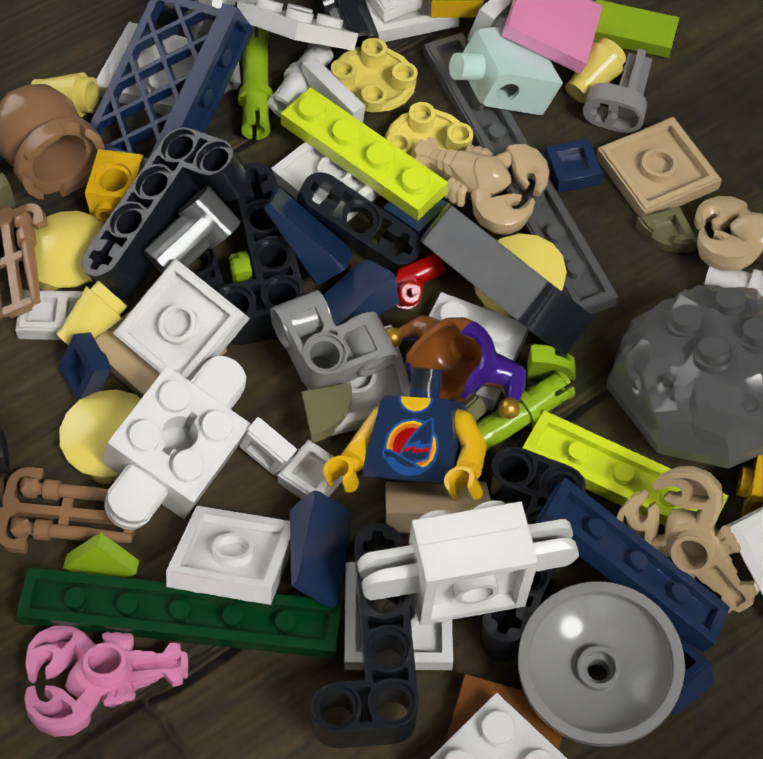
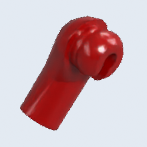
[395,254,445,309]

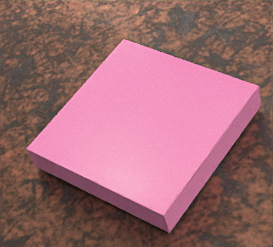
[502,0,603,74]

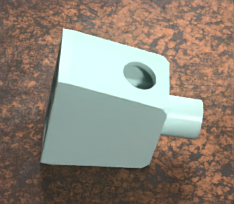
[449,26,563,115]

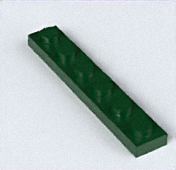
[16,567,342,659]

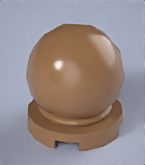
[0,84,105,200]

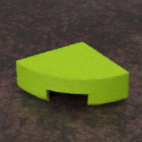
[229,251,253,283]
[527,344,576,380]
[63,532,140,578]

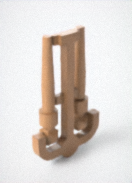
[0,203,48,319]
[0,467,136,554]

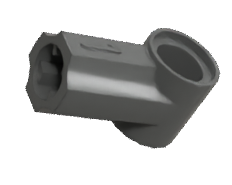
[142,186,240,273]

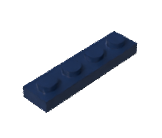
[535,477,730,653]

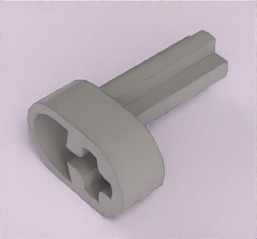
[583,49,652,133]

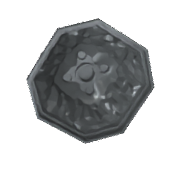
[607,285,763,469]

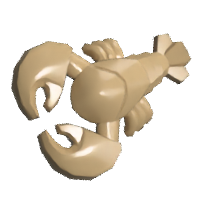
[412,137,549,235]
[694,196,763,271]
[617,466,760,613]

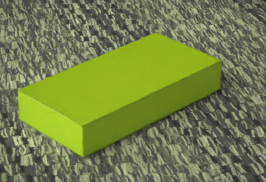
[593,0,679,58]

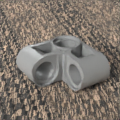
[270,290,398,390]

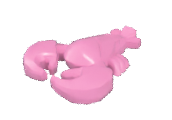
[24,626,188,737]

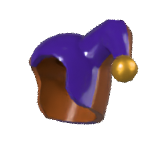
[385,315,526,420]

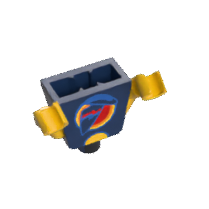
[323,368,487,502]

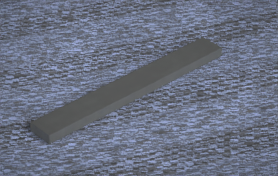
[423,32,618,314]

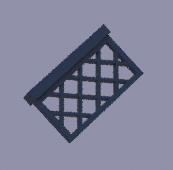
[90,0,254,164]

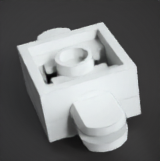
[101,356,251,530]
[357,501,579,625]

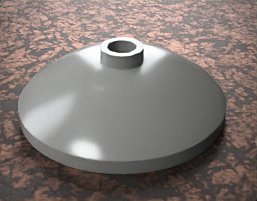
[518,582,685,747]

